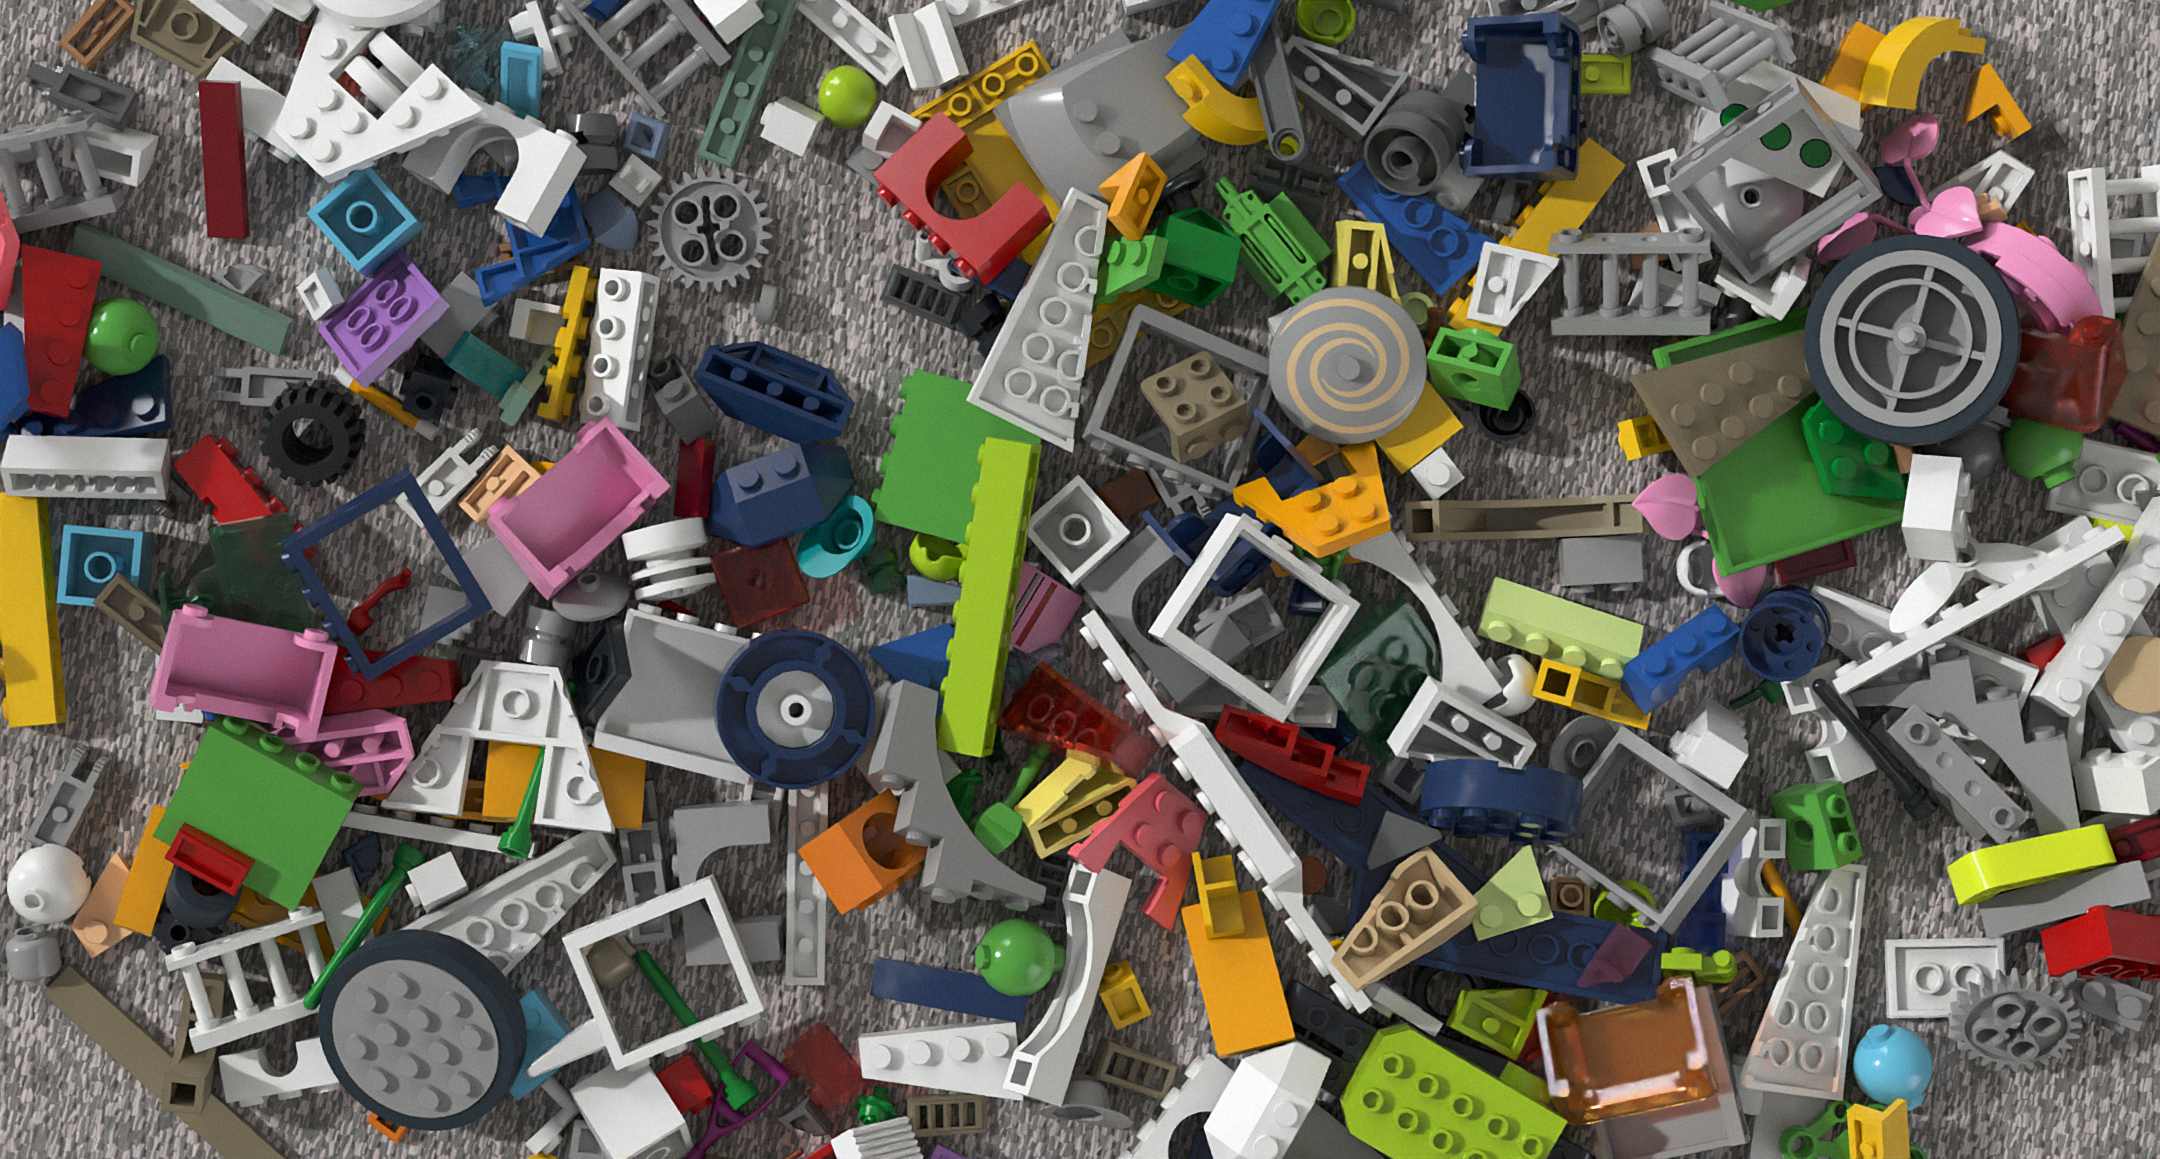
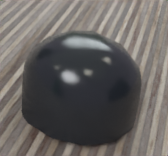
[1476,389,1536,444]

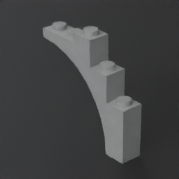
[1851,646,2080,835]
[868,679,1047,911]

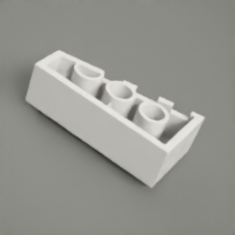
[858,1019,1024,1101]

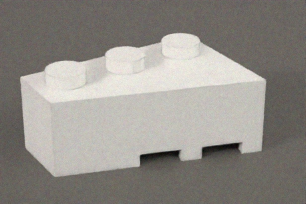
[1387,676,1537,770]
[1665,695,1749,789]

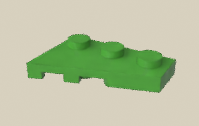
[1091,235,1168,314]

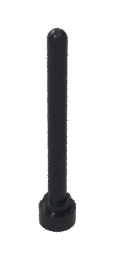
[1812,678,1939,821]

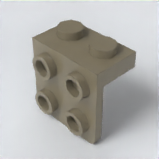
[1141,351,1248,465]

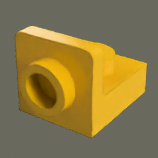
[1098,960,1152,1030]

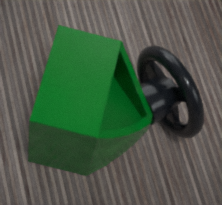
[1142,168,1242,309]

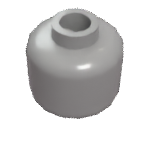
[5,925,62,987]

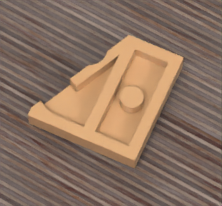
[457,444,542,529]
[71,852,134,959]

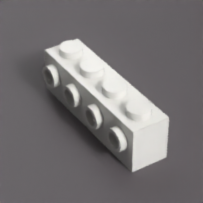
[579,268,660,432]

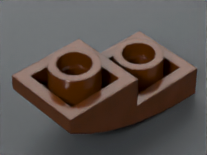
[1094,468,1161,521]

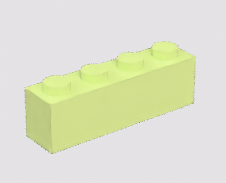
[1476,576,1644,682]

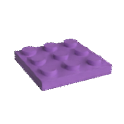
[317,248,451,389]

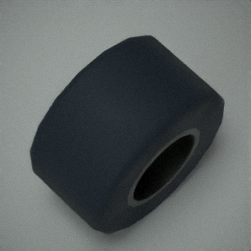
[165,865,243,929]

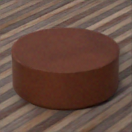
[1299,855,1327,895]

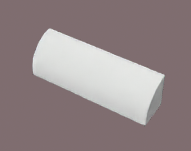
[0,435,170,500]

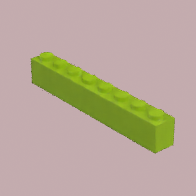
[935,437,1042,758]

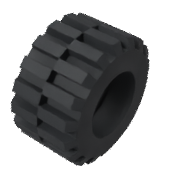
[259,380,366,488]

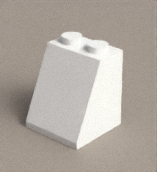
[569,1060,693,1159]

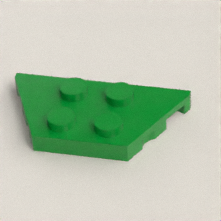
[1799,397,1907,500]

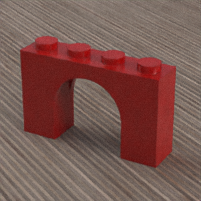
[872,111,1053,286]

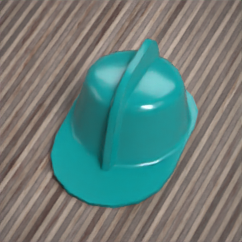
[797,495,876,578]

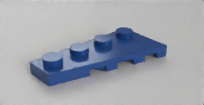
[1165,0,1282,90]
[1335,156,1498,297]

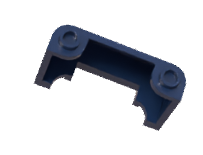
[1459,12,1582,181]

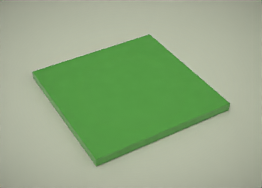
[1652,305,1910,577]

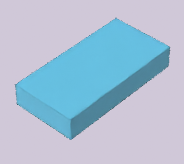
[500,41,543,120]

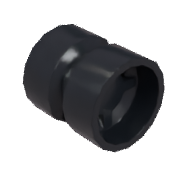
[955,293,1007,360]

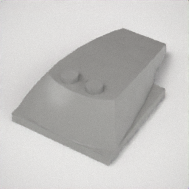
[993,23,1249,223]

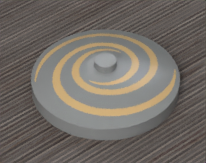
[1269,285,1427,444]

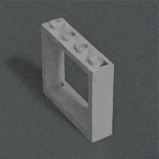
[1664,76,1883,285]
[1082,304,1273,500]
[1539,726,1756,935]

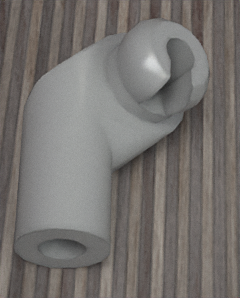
[1710,296,1751,333]

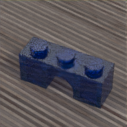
[1677,830,1728,952]

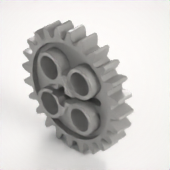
[647,167,774,294]
[1948,968,2082,1071]

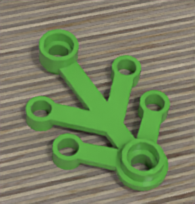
[1778,1099,1927,1159]

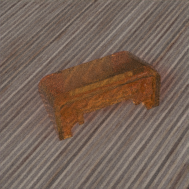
[1536,976,1720,1125]

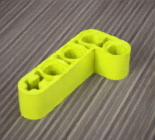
[1947,824,2117,906]

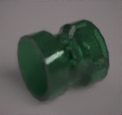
[858,547,907,596]

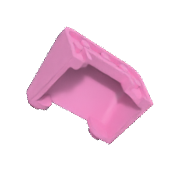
[487,417,671,601]
[149,604,338,740]

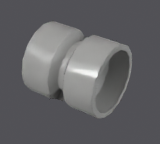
[1597,0,1671,59]
[516,605,579,671]

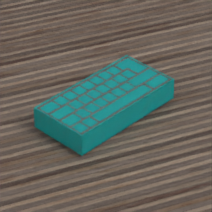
[443,330,528,401]

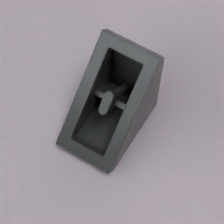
[1365,811,1443,871]

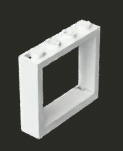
[1148,513,1361,723]
[562,874,767,1072]

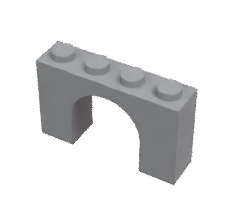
[1080,525,1254,706]
[669,799,785,966]

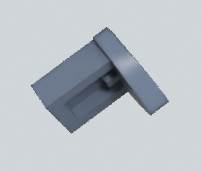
[580,185,638,251]

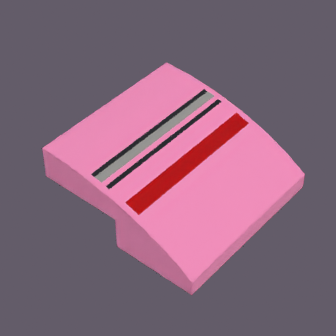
[1010,561,1083,664]

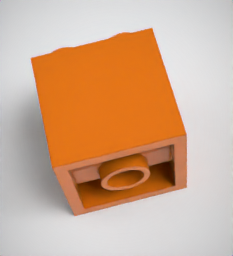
[797,788,928,915]

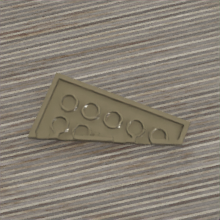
[1628,331,1816,478]

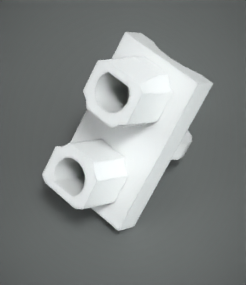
[509,0,579,77]

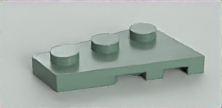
[498,344,559,427]

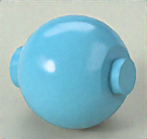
[1852,1024,1933,1111]

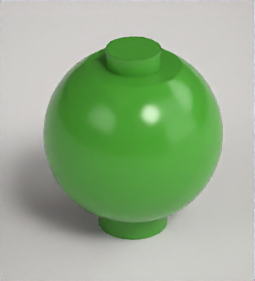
[82,297,159,375]
[2002,401,2084,490]
[975,918,1065,996]

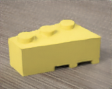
[1329,220,1402,306]
[1013,725,1137,859]

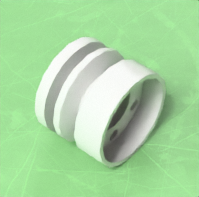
[622,517,716,602]

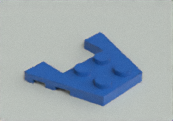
[453,171,591,307]

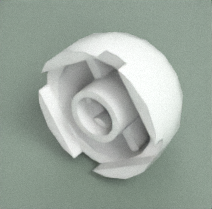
[7,843,92,924]

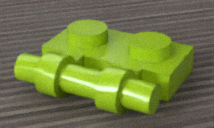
[1661,947,1738,986]

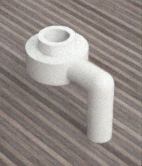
[915,229,975,292]
[525,1075,580,1156]

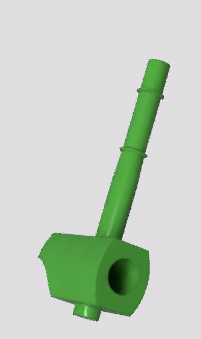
[969,700,1079,856]

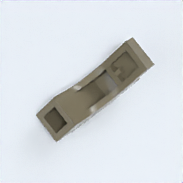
[161,971,228,1115]

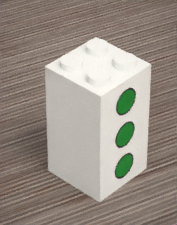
[1693,60,1864,198]

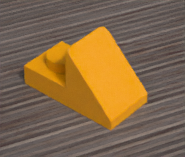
[1961,63,2032,141]
[1098,152,1168,241]

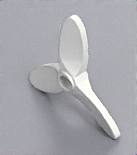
[1889,512,2072,636]

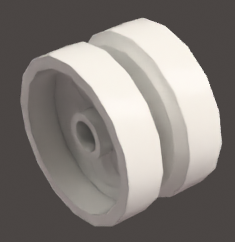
[344,30,425,113]

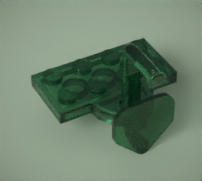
[153,511,314,635]

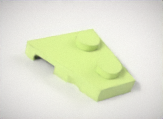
[1471,845,1554,941]

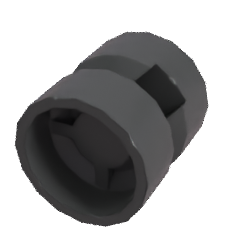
[566,113,619,175]

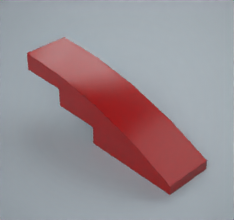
[1214,704,1371,806]

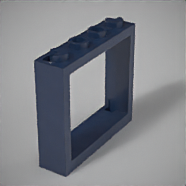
[280,468,493,682]

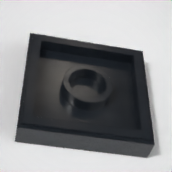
[572,615,632,725]

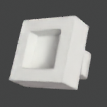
[609,154,664,209]

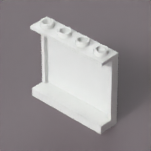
[591,602,762,785]

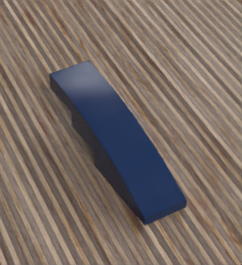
[870,956,1028,1023]

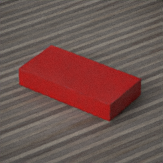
[164,822,255,897]

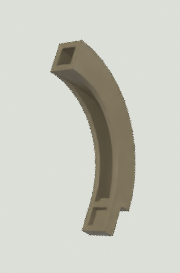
[1405,493,1650,542]

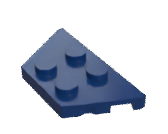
[868,623,975,758]

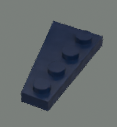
[17,354,172,438]

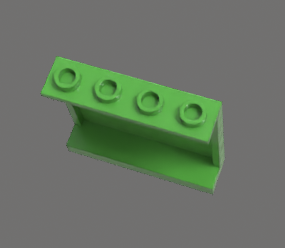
[870,369,1043,546]
[153,714,364,911]

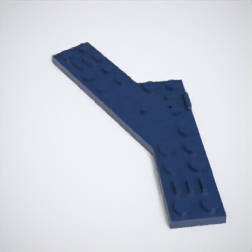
[1237,727,1668,1010]

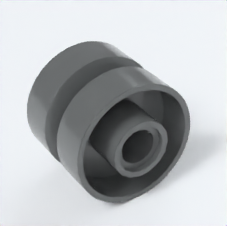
[1364,90,1465,196]

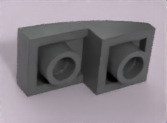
[1490,179,1538,225]

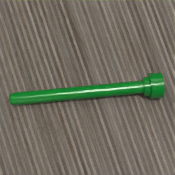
[497,679,577,859]
[303,842,428,1010]
[635,950,761,1112]

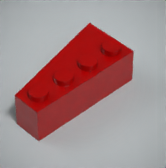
[21,244,102,419]

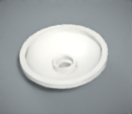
[1693,158,1804,254]

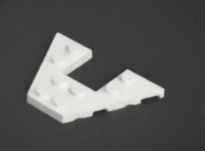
[274,9,489,184]
[381,660,615,834]

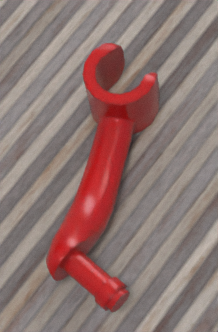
[346,568,412,636]

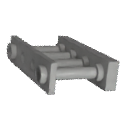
[555,0,731,118]
[1637,0,1797,113]
[0,110,125,234]
[1549,228,1712,335]
[1867,704,2029,845]

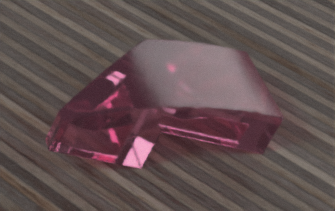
[1577,920,1652,988]

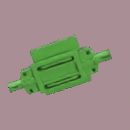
[1213,176,1334,305]

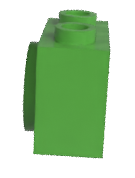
[1426,327,1522,411]
[1770,781,1864,871]

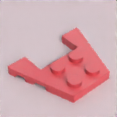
[1067,772,1208,931]

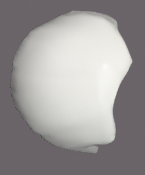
[1676,539,1725,598]
[1487,654,1538,717]

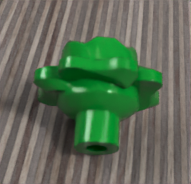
[851,1086,898,1125]

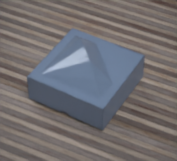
[622,112,672,162]

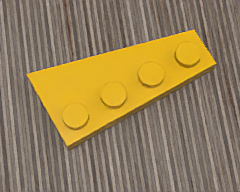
[537,265,598,424]

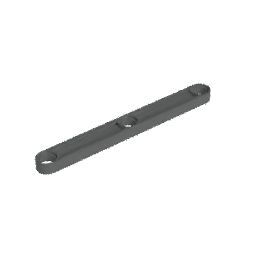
[1250,12,1309,165]

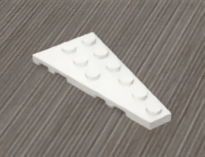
[1810,581,2039,775]
[1736,863,1867,1101]

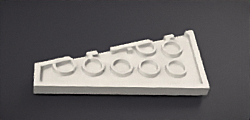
[966,187,1109,453]
[396,831,618,977]

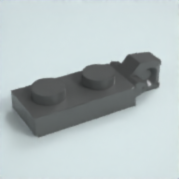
[26,63,140,132]

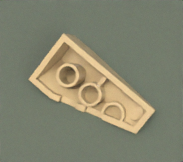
[1331,845,1479,992]

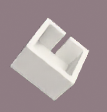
[1902,454,1974,562]

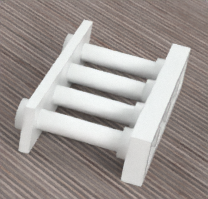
[2068,164,2160,327]
[165,904,326,1053]

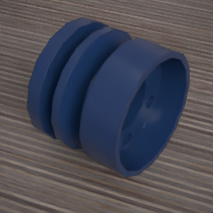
[1738,585,1832,682]

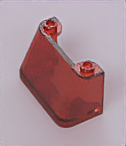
[1997,315,2128,433]

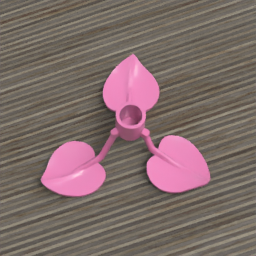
[1817,112,1983,265]
[1632,474,1766,609]

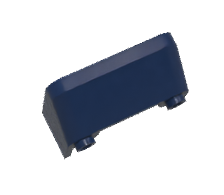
[1141,407,1329,598]

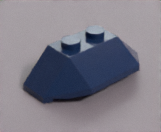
[694,341,855,444]
[704,443,857,549]

